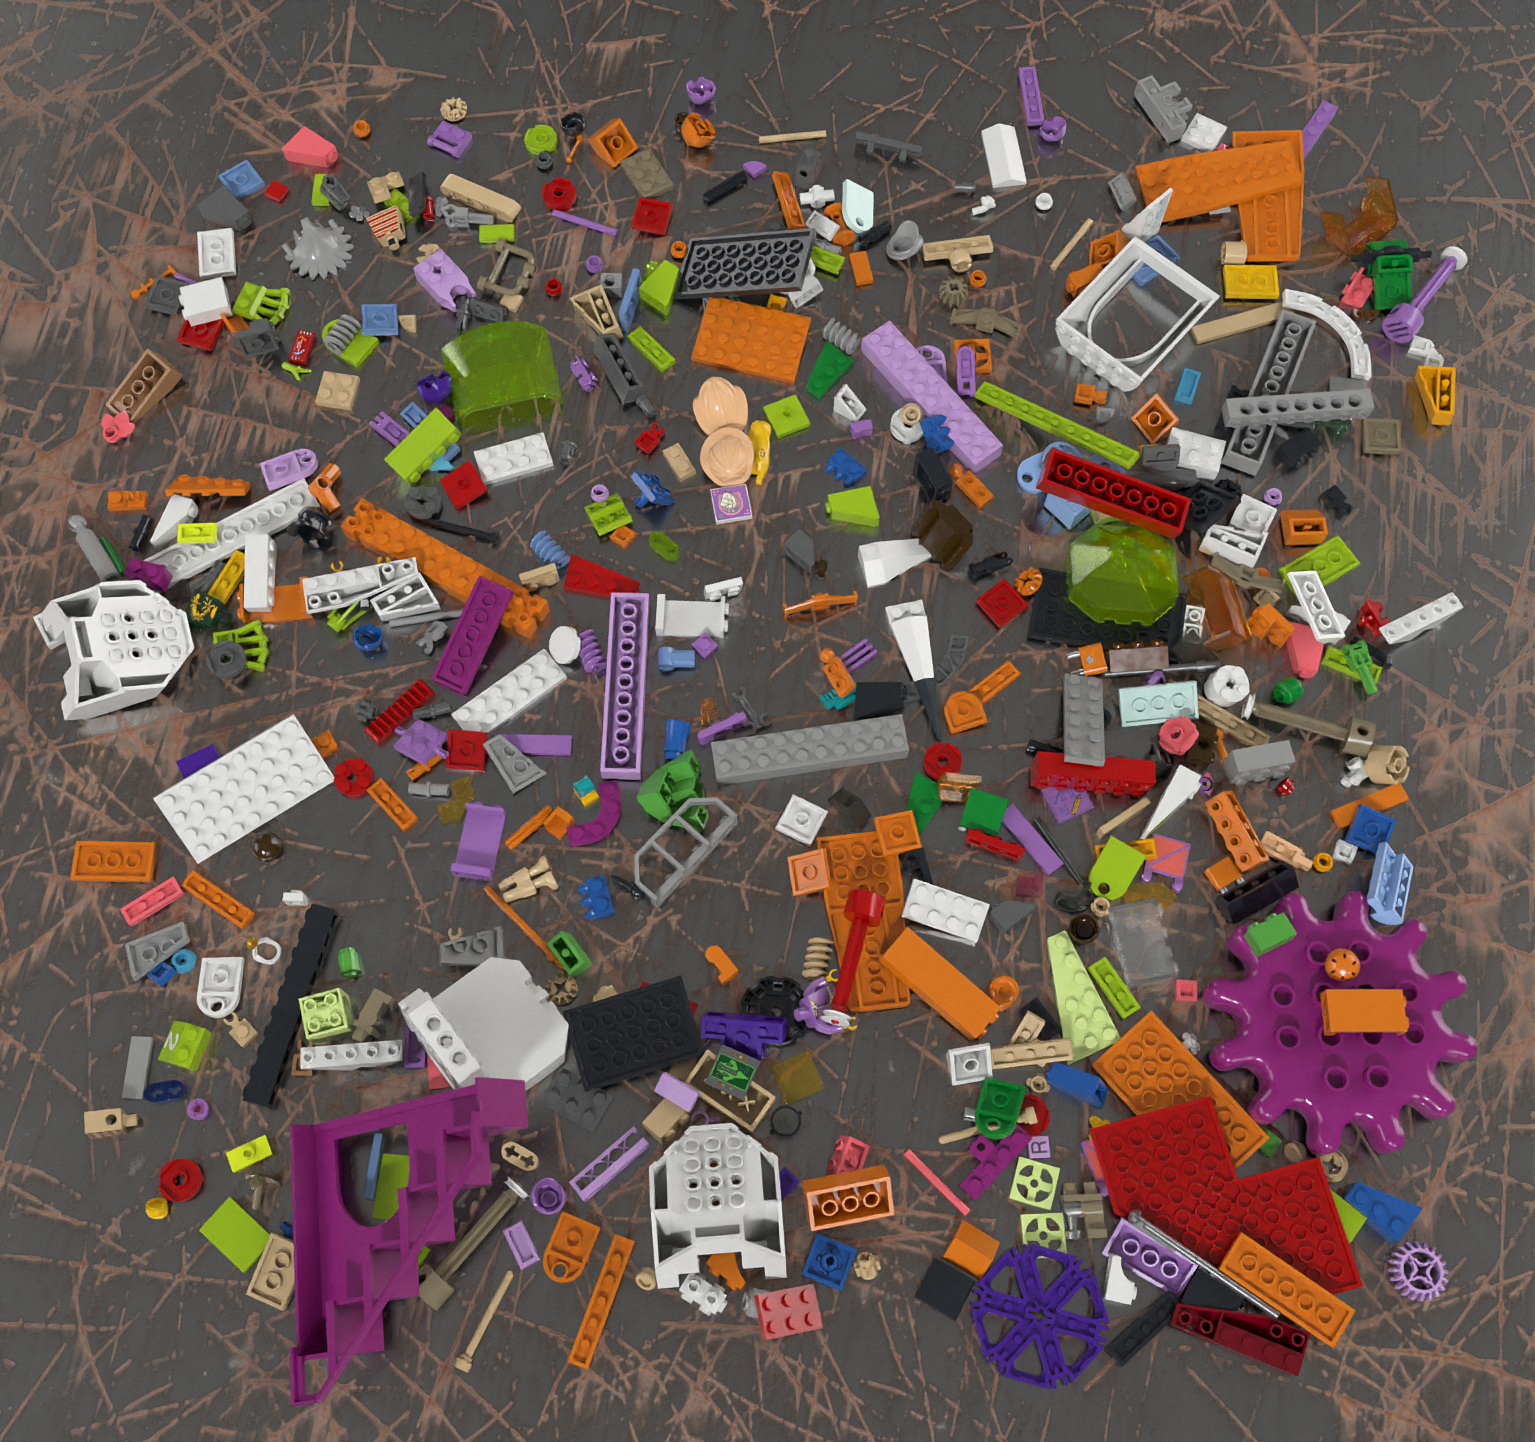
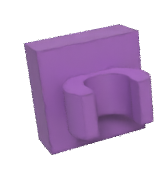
[1142,670,1167,686]

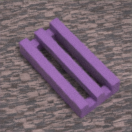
[840,638,878,674]

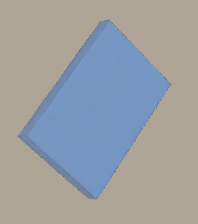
[1132,234,1181,287]
[619,268,642,333]

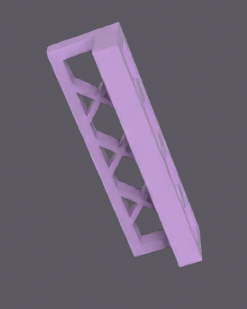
[569,1126,650,1202]

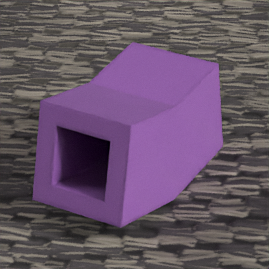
[850,419,873,439]

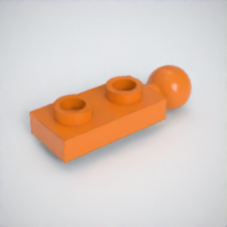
[949,463,994,509]
[820,648,856,698]

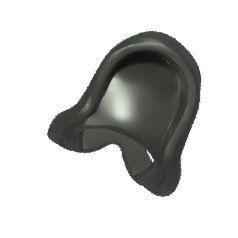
[1149,742,1175,783]
[1055,881,1094,912]

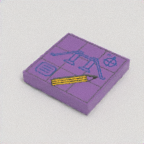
[1041,787,1094,824]

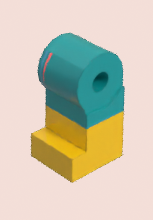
[572,775,599,807]

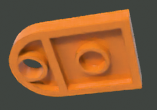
[543,1211,601,1283]

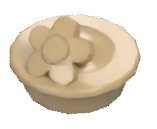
[900,403,923,426]

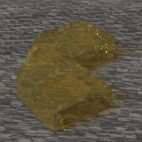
[437,776,475,825]
[1121,883,1177,912]

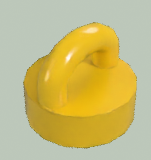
[145,1197,168,1219]

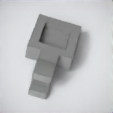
[416,620,448,654]

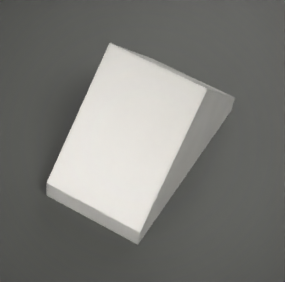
[834,384,866,422]

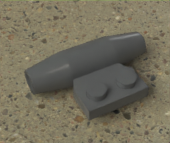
[1126,444,1197,490]

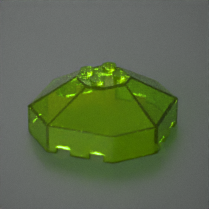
[1066,524,1180,626]

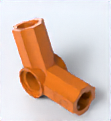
[308,463,341,514]

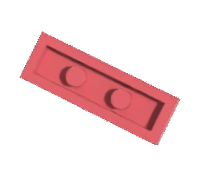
[120,877,185,927]

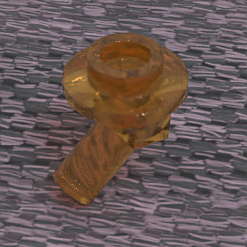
[700,697,717,725]

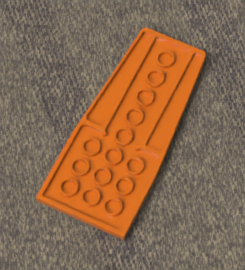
[1232,130,1304,262]
[1135,141,1303,222]
[816,831,910,1013]

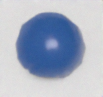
[352,623,383,651]

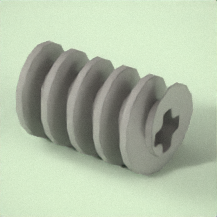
[324,314,361,355]
[822,318,861,355]

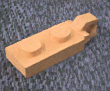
[1260,831,1313,871]

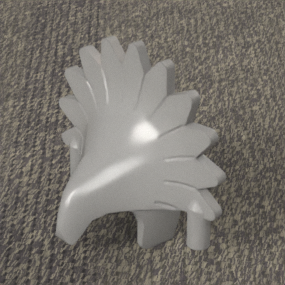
[282,217,354,280]

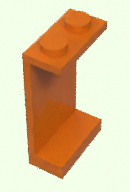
[237,577,313,625]
[1320,989,1409,1035]

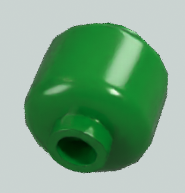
[1274,676,1303,704]

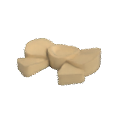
[416,244,440,263]

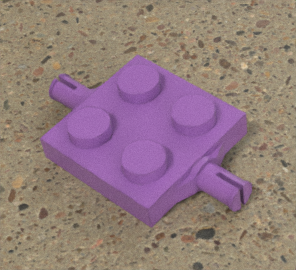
[393,719,449,765]

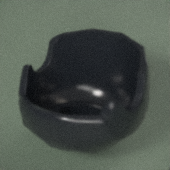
[559,112,586,137]

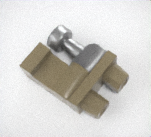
[351,988,396,1043]
[1060,1182,1107,1240]

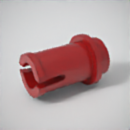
[423,195,434,219]

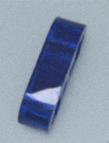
[144,1080,187,1103]

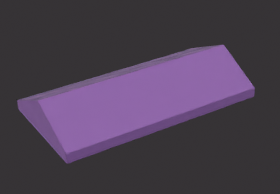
[1102,1217,1198,1299]

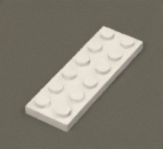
[451,649,567,735]

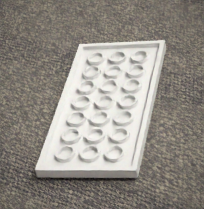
[153,714,335,863]

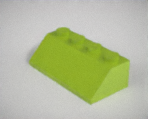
[384,408,462,485]

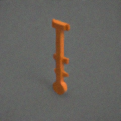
[131,265,176,299]

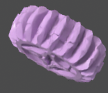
[1387,1241,1449,1302]

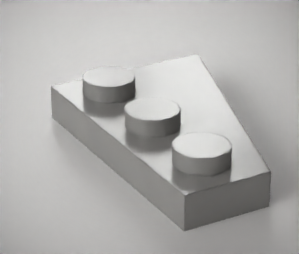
[483,734,547,794]
[125,922,190,981]
[439,926,501,966]

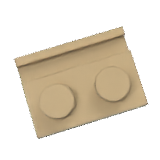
[519,563,560,592]

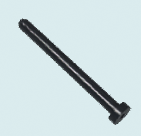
[413,518,499,544]

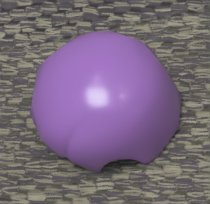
[1040,116,1066,142]

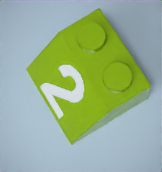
[158,1020,213,1072]

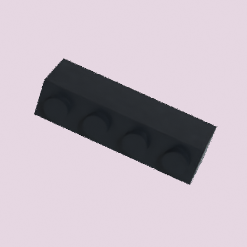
[1216,861,1299,924]

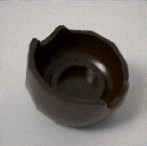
[251,831,282,861]
[1069,914,1100,944]

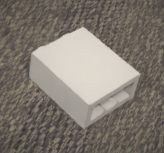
[179,277,233,326]

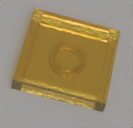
[771,1051,825,1105]

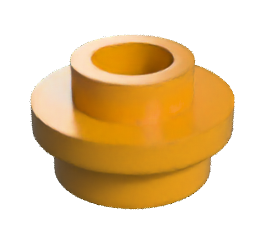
[1313,852,1333,872]

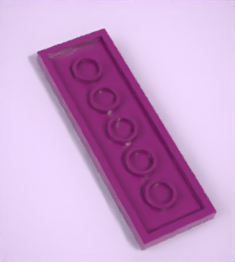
[431,576,514,695]

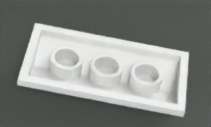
[981,123,1027,188]
[1287,571,1346,644]

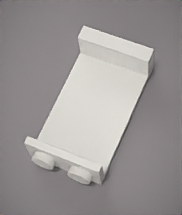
[655,594,729,638]

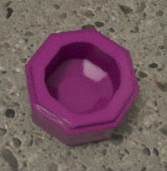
[438,405,456,423]

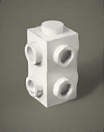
[679,1272,728,1316]

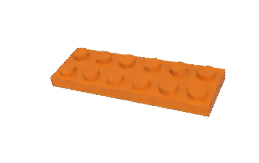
[1218,1232,1356,1348]

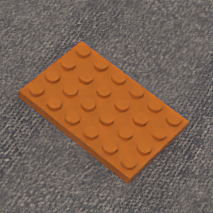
[691,297,811,384]

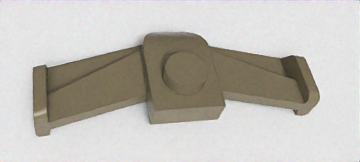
[950,307,1022,340]
[1209,552,1286,595]

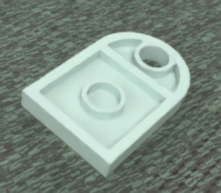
[842,179,873,234]

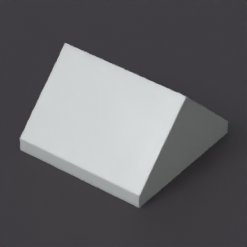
[946,1043,993,1086]

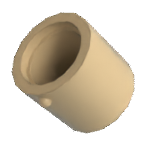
[1220,240,1247,265]

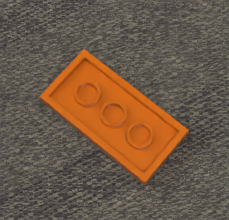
[70,841,157,882]

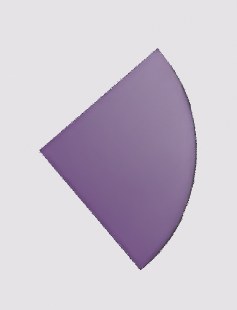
[743,161,767,178]

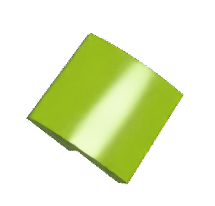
[584,493,633,536]

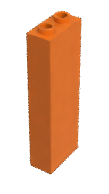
[878,927,1001,1042]

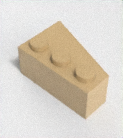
[569,284,624,340]

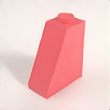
[282,126,339,168]
[1286,621,1324,678]

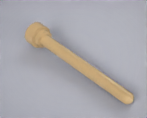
[939,1106,1038,1144]
[453,1270,514,1373]

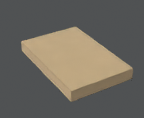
[246,1232,295,1311]

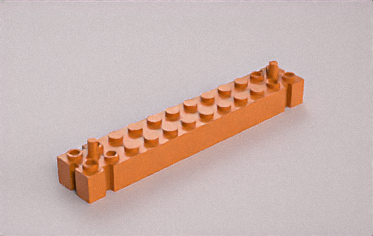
[340,498,550,640]

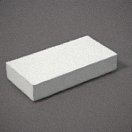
[805,210,840,241]

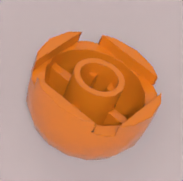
[681,113,715,148]

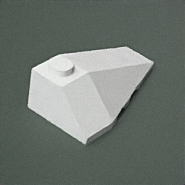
[858,539,932,588]

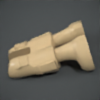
[498,855,560,902]

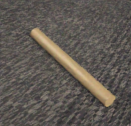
[759,130,826,143]
[1050,218,1093,270]

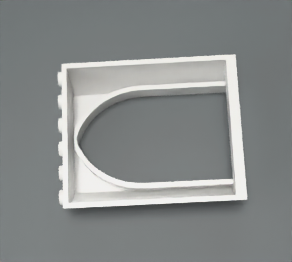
[1055,236,1220,392]

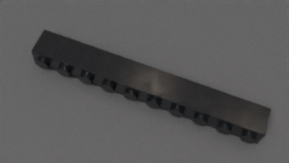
[242,904,339,1109]

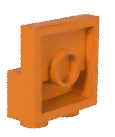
[1247,603,1296,648]

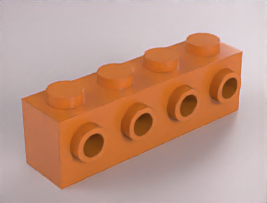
[1205,790,1270,872]

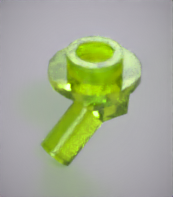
[641,261,660,283]

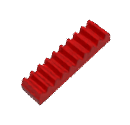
[364,679,435,746]

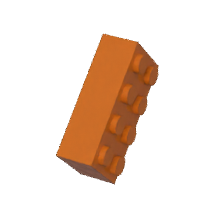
[802,1165,894,1231]

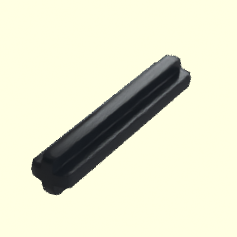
[703,171,748,202]

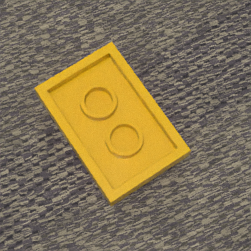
[1223,265,1279,299]

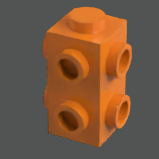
[1065,262,1103,298]

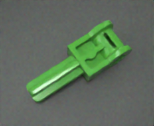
[1342,640,1378,695]

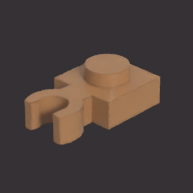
[291,1040,315,1076]

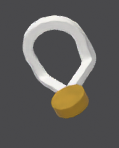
[247,936,282,965]

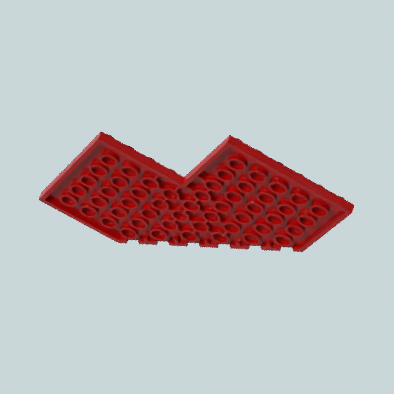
[1088,1096,1363,1295]

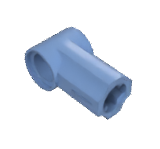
[658,647,695,671]

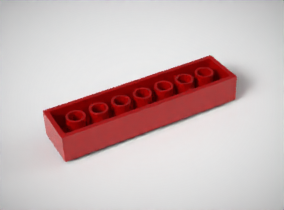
[1036,448,1191,539]

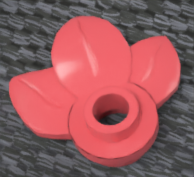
[101,410,135,443]

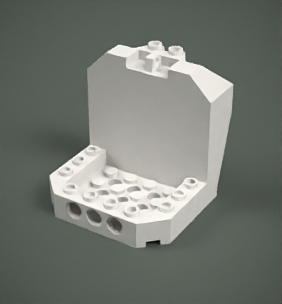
[398,957,569,1091]

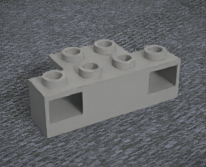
[1134,75,1193,144]

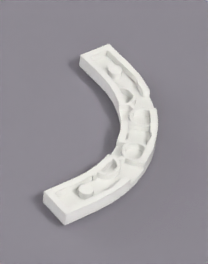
[1282,289,1372,381]

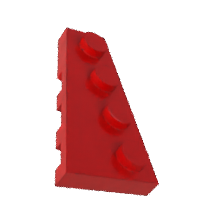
[563,554,641,598]

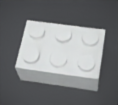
[1166,427,1226,482]

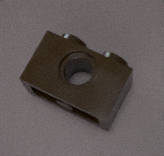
[1183,722,1219,770]

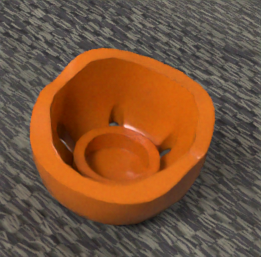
[1325,948,1360,982]

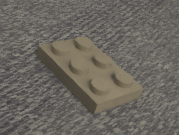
[620,148,674,199]

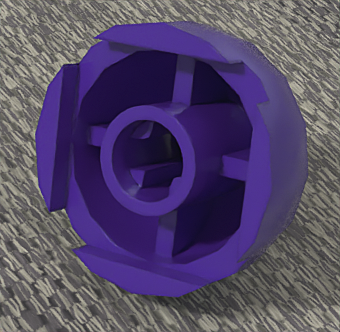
[415,371,453,404]

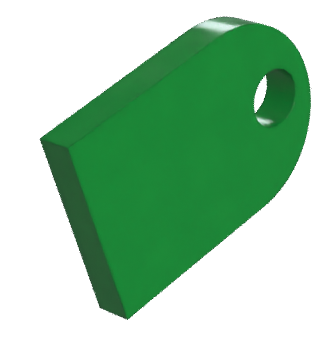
[975,1077,1026,1139]

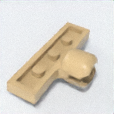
[921,235,993,272]

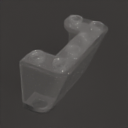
[1108,898,1179,989]

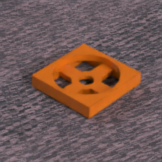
[954,339,992,373]

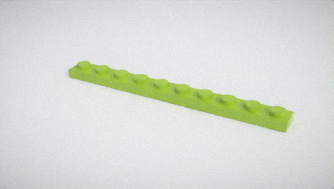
[975,381,1139,469]

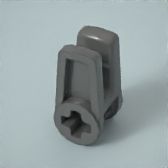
[320,174,351,211]

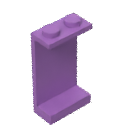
[450,801,507,881]

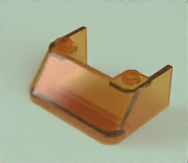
[1320,176,1398,258]
[1181,565,1252,650]

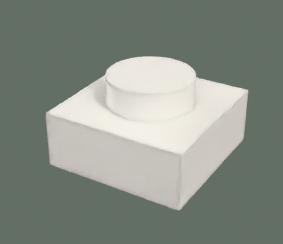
[283,890,308,906]

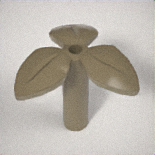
[245,1173,281,1210]

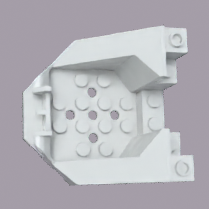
[42,580,194,721]
[649,1123,787,1289]

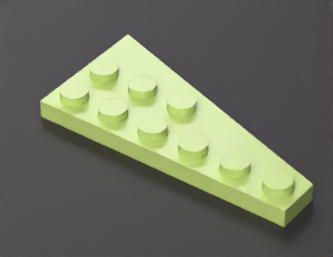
[1046,930,1121,1066]

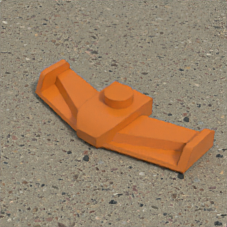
[783,591,858,618]

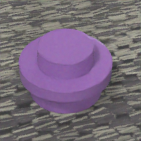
[586,255,603,273]

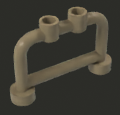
[477,238,536,296]

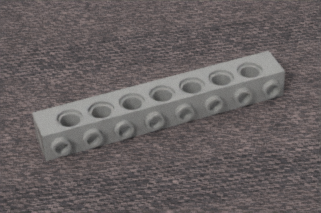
[1222,389,1375,428]

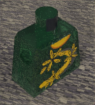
[185,589,232,631]

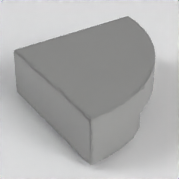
[1094,406,1115,425]

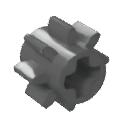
[354,697,378,722]

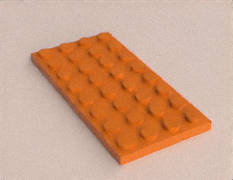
[1091,1011,1270,1170]

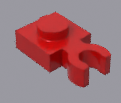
[634,422,665,455]

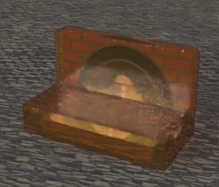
[938,772,982,803]

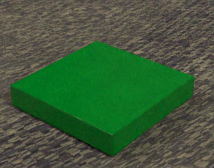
[959,788,1009,836]

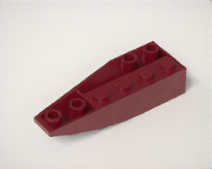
[1170,1303,1311,1376]

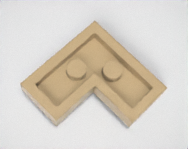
[367,171,404,204]
[1008,1011,1046,1067]

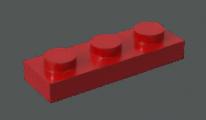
[964,829,1025,861]

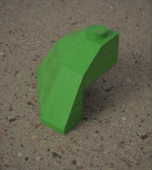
[637,750,709,831]

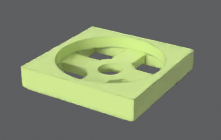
[1009,1156,1060,1211]
[1020,1213,1067,1259]

